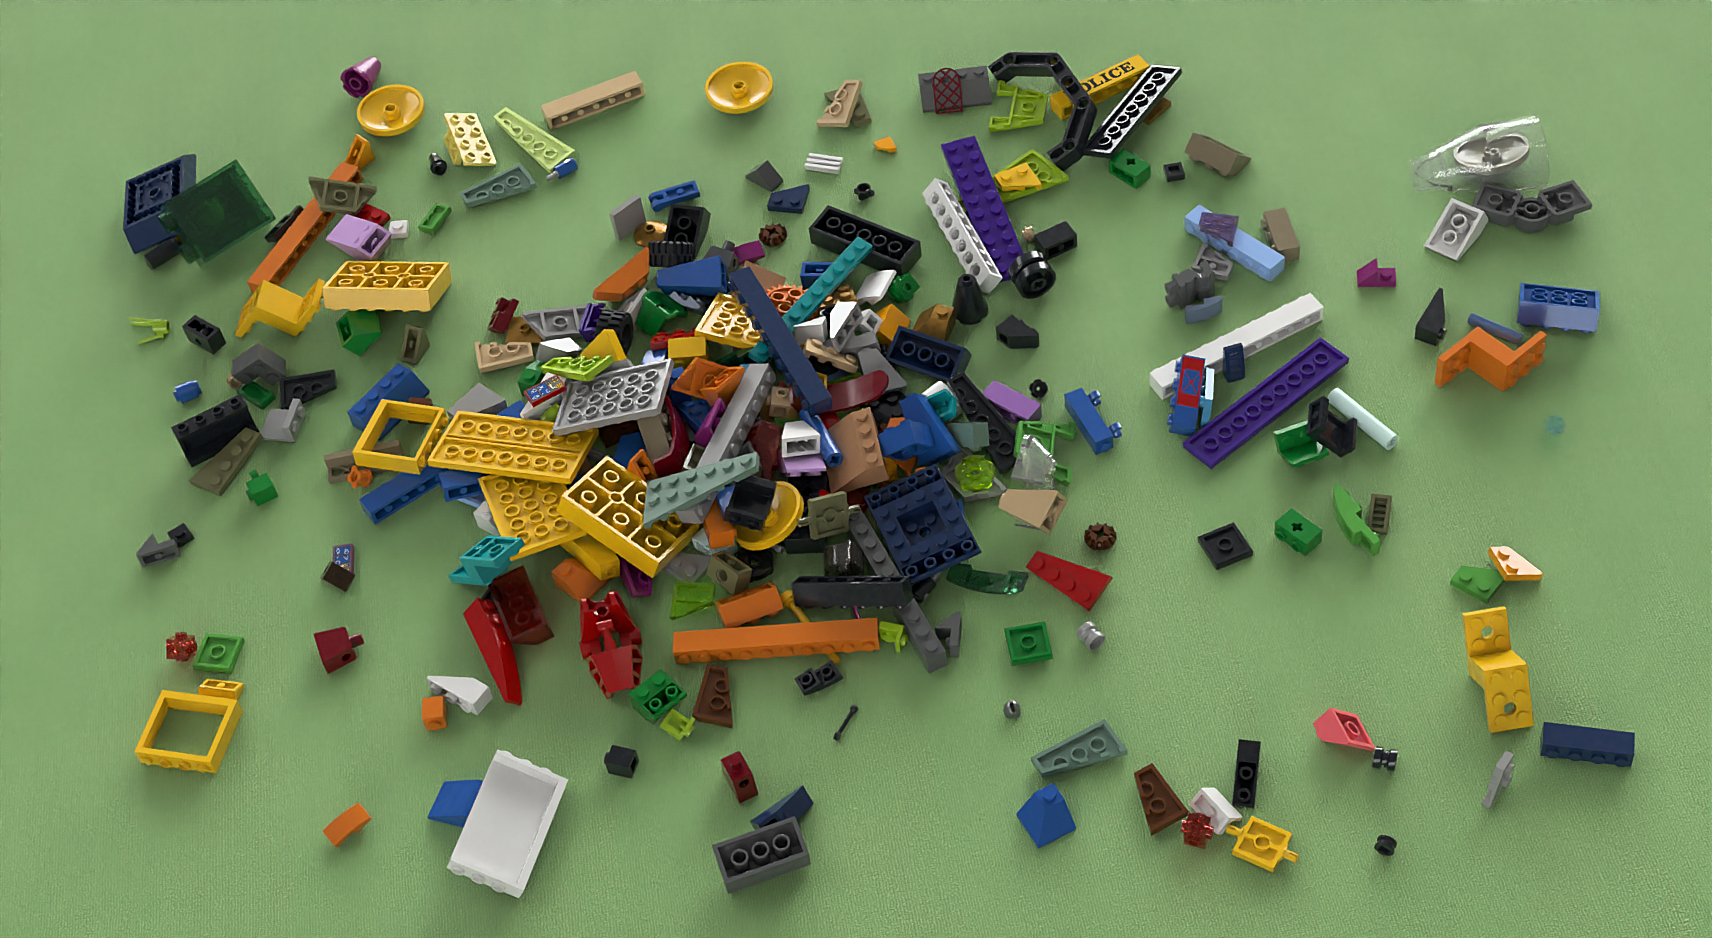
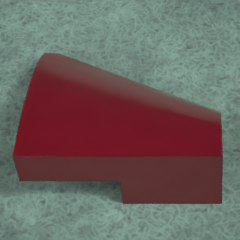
[487,297,519,334]

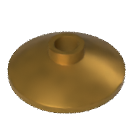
[633,221,666,247]

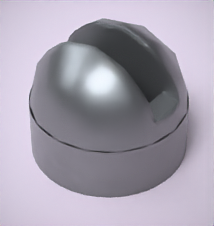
[1004,700,1021,719]

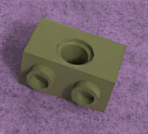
[706,550,752,594]

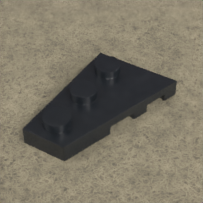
[280,369,337,410]

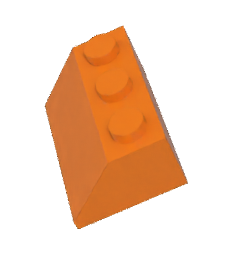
[714,582,784,628]

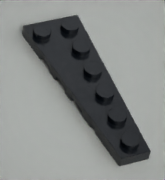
[947,372,1023,475]

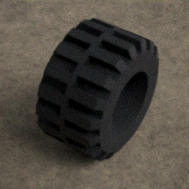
[648,241,693,267]
[595,309,634,355]

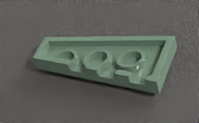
[459,163,537,208]
[1031,719,1127,778]

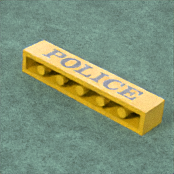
[1050,54,1150,120]

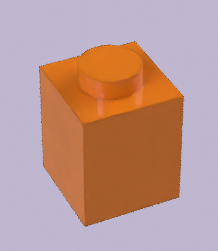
[422,696,447,730]

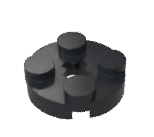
[736,548,774,583]

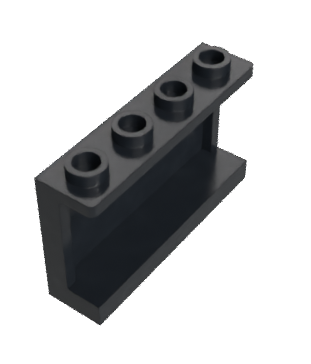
[171,394,260,468]

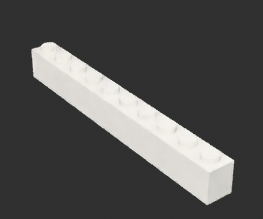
[1149,293,1324,400]

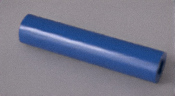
[799,408,843,467]

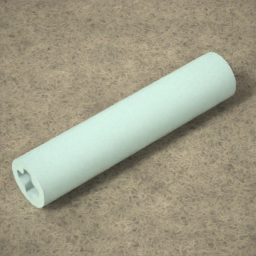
[1327,388,1399,450]

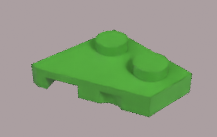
[1450,566,1505,604]

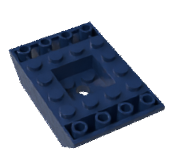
[123,154,197,254]
[864,464,982,585]

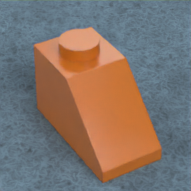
[627,449,659,483]

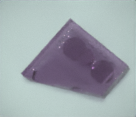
[1199,212,1239,247]

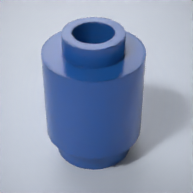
[173,380,202,404]

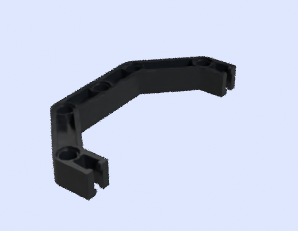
[987,52,1098,171]

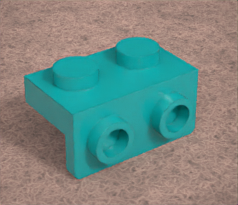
[926,389,957,422]

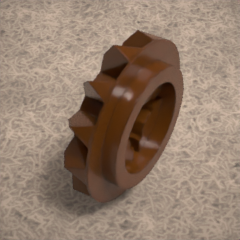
[759,223,787,246]
[1084,522,1117,550]

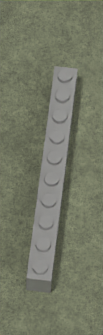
[675,364,777,524]

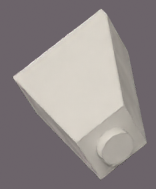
[782,420,820,458]

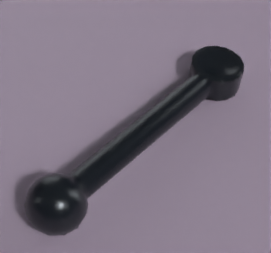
[833,705,858,741]

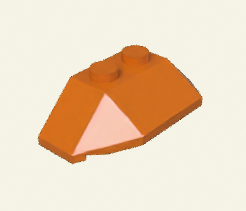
[592,247,649,302]

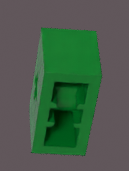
[1109,148,1151,189]
[1274,508,1323,556]

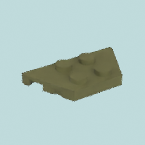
[309,176,377,216]

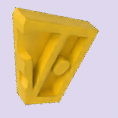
[994,163,1042,191]

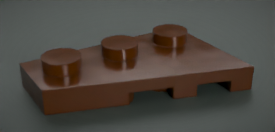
[692,664,733,729]

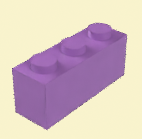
[982,380,1042,425]

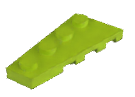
[540,355,615,382]

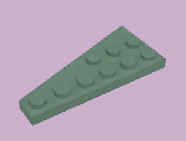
[643,452,760,530]

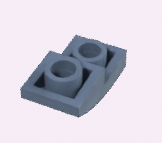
[670,291,707,315]
[1185,296,1223,324]

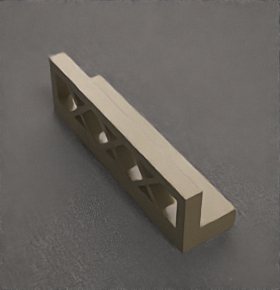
[324,440,404,484]

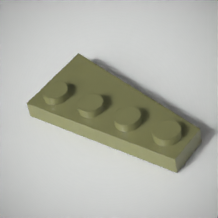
[188,428,263,496]

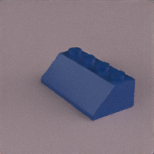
[348,363,430,441]

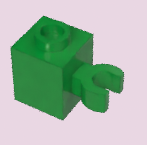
[245,469,279,506]

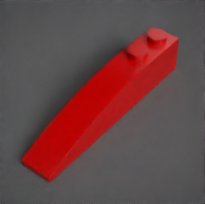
[463,598,522,706]

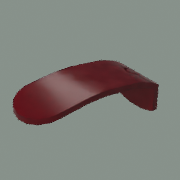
[789,370,889,415]
[653,394,690,478]

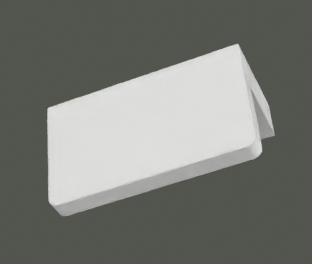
[1189,788,1243,835]

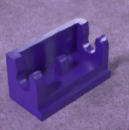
[578,303,606,342]

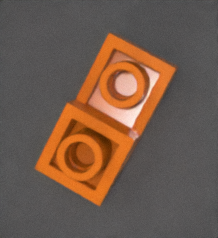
[322,803,372,847]

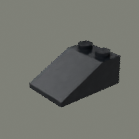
[664,204,711,260]

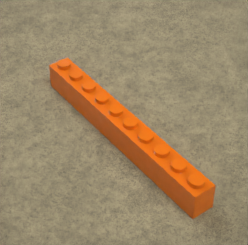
[247,162,363,294]
[673,618,880,664]

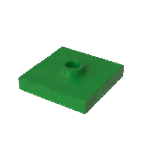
[1004,621,1053,666]

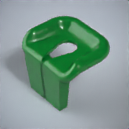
[635,291,688,337]

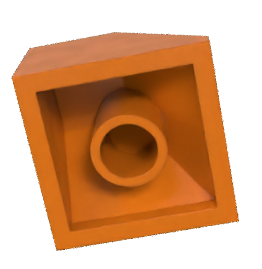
[700,367,745,408]
[551,558,612,602]

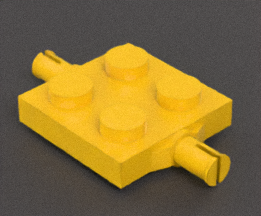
[1226,815,1299,872]

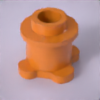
[347,466,373,488]

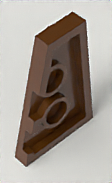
[1134,763,1188,836]

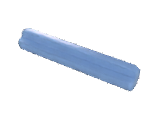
[1467,313,1523,344]

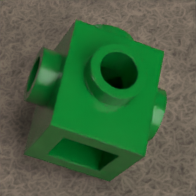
[887,273,920,303]

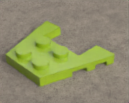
[988,80,1048,133]

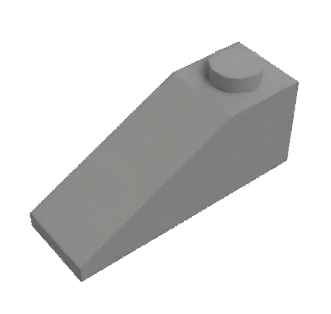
[830,302,863,353]

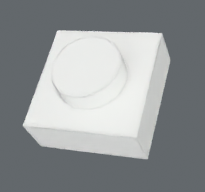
[389,220,409,239]

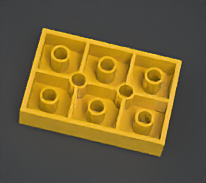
[322,261,452,312]
[556,456,701,578]

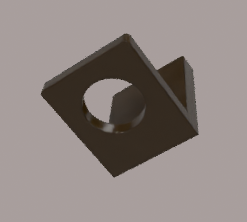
[320,561,355,592]

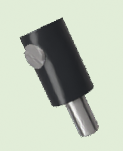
[912,572,941,603]

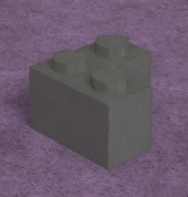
[232,343,286,385]

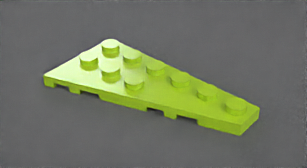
[957,149,1069,216]

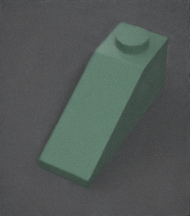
[944,422,989,451]

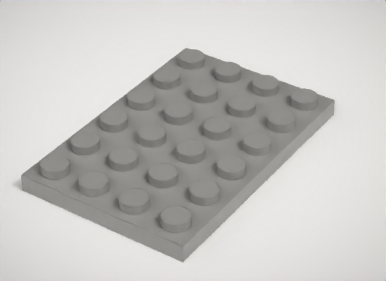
[552,358,674,436]

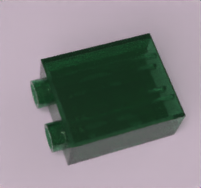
[157,159,276,267]

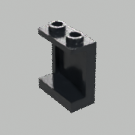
[1306,396,1357,458]
[724,475,777,531]

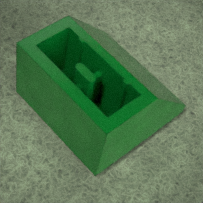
[336,309,383,356]
[629,669,687,721]

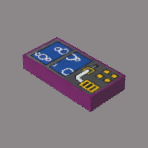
[333,544,354,573]

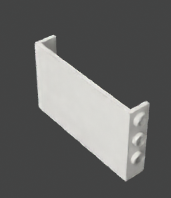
[447,750,568,898]

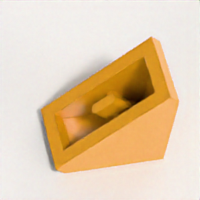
[344,134,375,170]

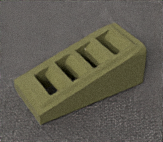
[1367,493,1392,535]

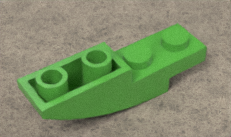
[1333,483,1381,556]

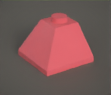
[1313,708,1375,751]

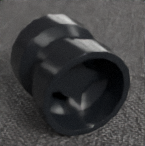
[1372,746,1398,772]

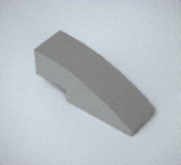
[822,330,881,358]

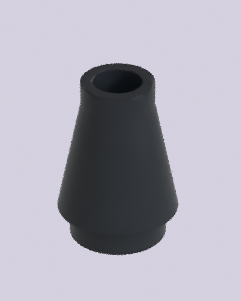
[429,153,447,175]

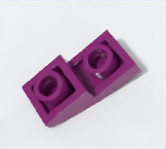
[732,240,765,266]

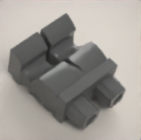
[1164,259,1215,309]

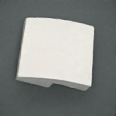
[856,270,897,306]

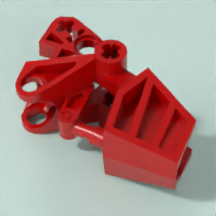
[579,591,643,699]

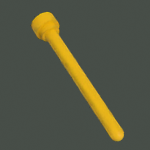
[780,590,841,664]

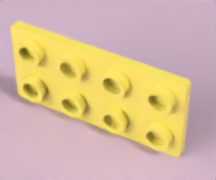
[444,113,496,166]

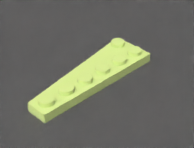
[493,107,576,174]

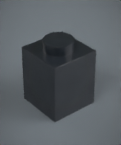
[604,745,639,779]

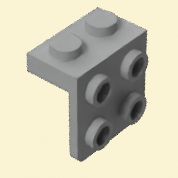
[261,398,306,442]

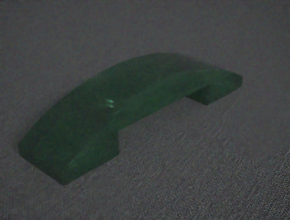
[946,563,1029,594]

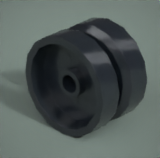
[1008,251,1056,299]

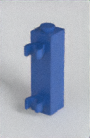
[1064,388,1122,455]

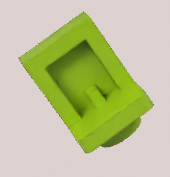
[659,708,695,741]

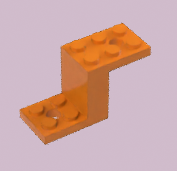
[1435,327,1547,392]

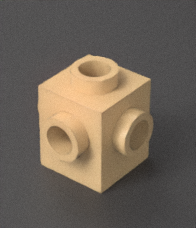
[766,386,793,418]

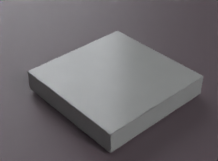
[609,194,646,241]

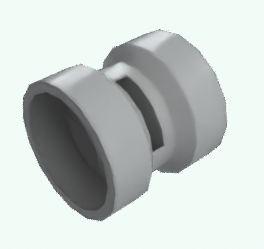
[1077,621,1105,651]

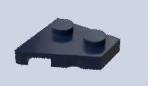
[767,184,810,214]

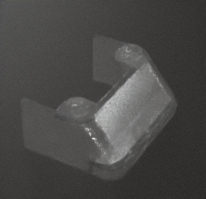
[1011,434,1056,530]

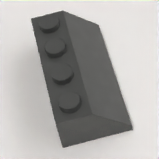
[918,65,992,113]
[712,816,811,894]

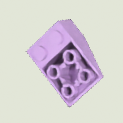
[326,214,392,261]
[778,449,826,477]

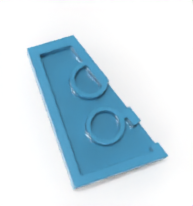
[1199,368,1214,429]

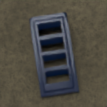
[1222,343,1245,383]

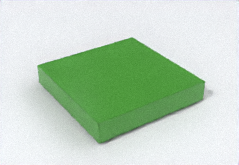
[192,633,245,674]

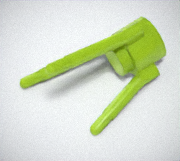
[128,317,170,345]

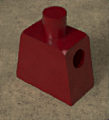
[313,627,365,674]
[720,751,759,804]

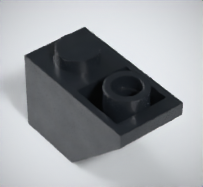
[996,315,1039,349]

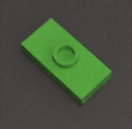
[418,203,452,235]

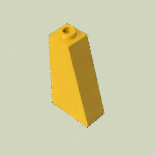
[580,329,627,362]
[560,533,620,580]

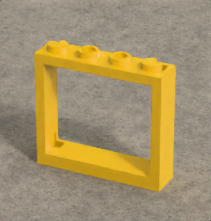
[352,399,449,475]
[134,690,243,773]

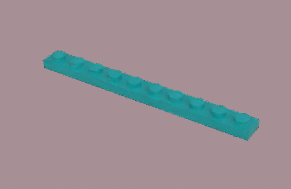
[748,237,873,364]

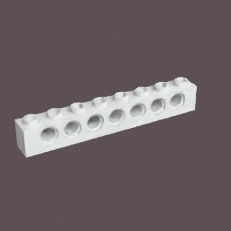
[922,178,1002,294]

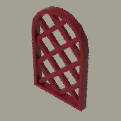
[932,68,963,114]

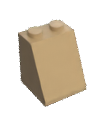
[998,489,1068,535]

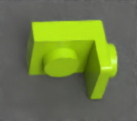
[878,621,908,653]

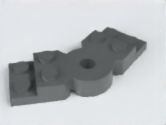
[1472,180,1592,232]

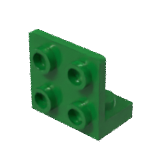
[1274,420,1329,467]

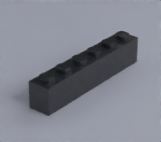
[791,576,914,609]

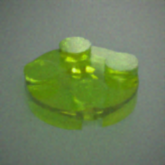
[955,455,995,491]

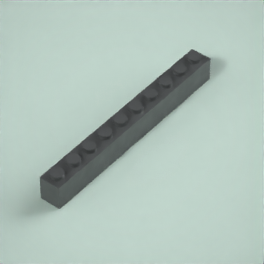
[846,508,947,673]

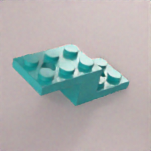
[448,535,525,586]

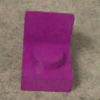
[1357,258,1396,287]

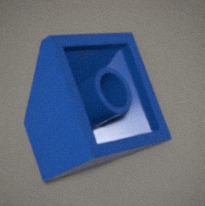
[1016,783,1076,849]

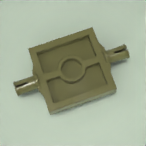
[797,491,860,540]

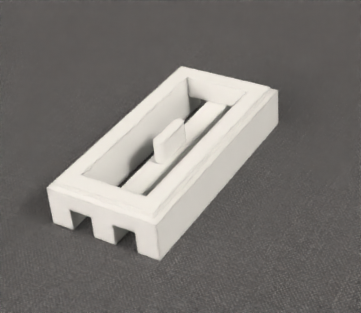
[804,153,843,174]

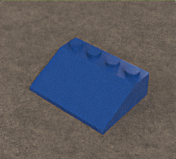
[1517,283,1600,333]

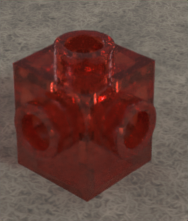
[166,632,197,662]
[1180,812,1214,849]

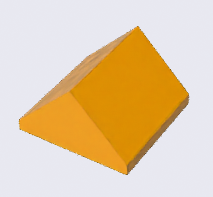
[875,303,911,347]

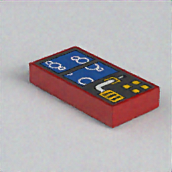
[523,374,567,408]

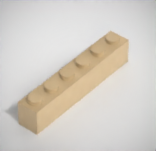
[541,71,645,130]

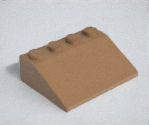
[824,407,889,494]

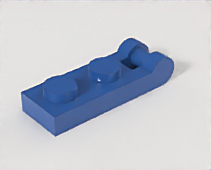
[648,180,700,212]

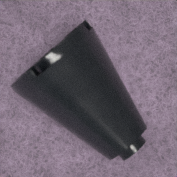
[951,274,988,325]

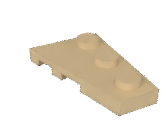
[816,80,863,127]
[803,338,859,374]
[474,342,535,373]

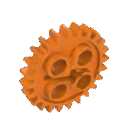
[766,283,820,322]

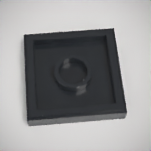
[1198,522,1253,570]

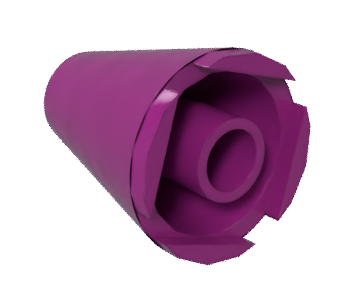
[340,57,381,98]

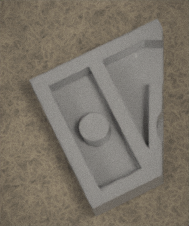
[1192,243,1234,281]
[662,553,710,588]

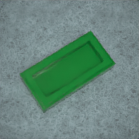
[236,381,276,410]

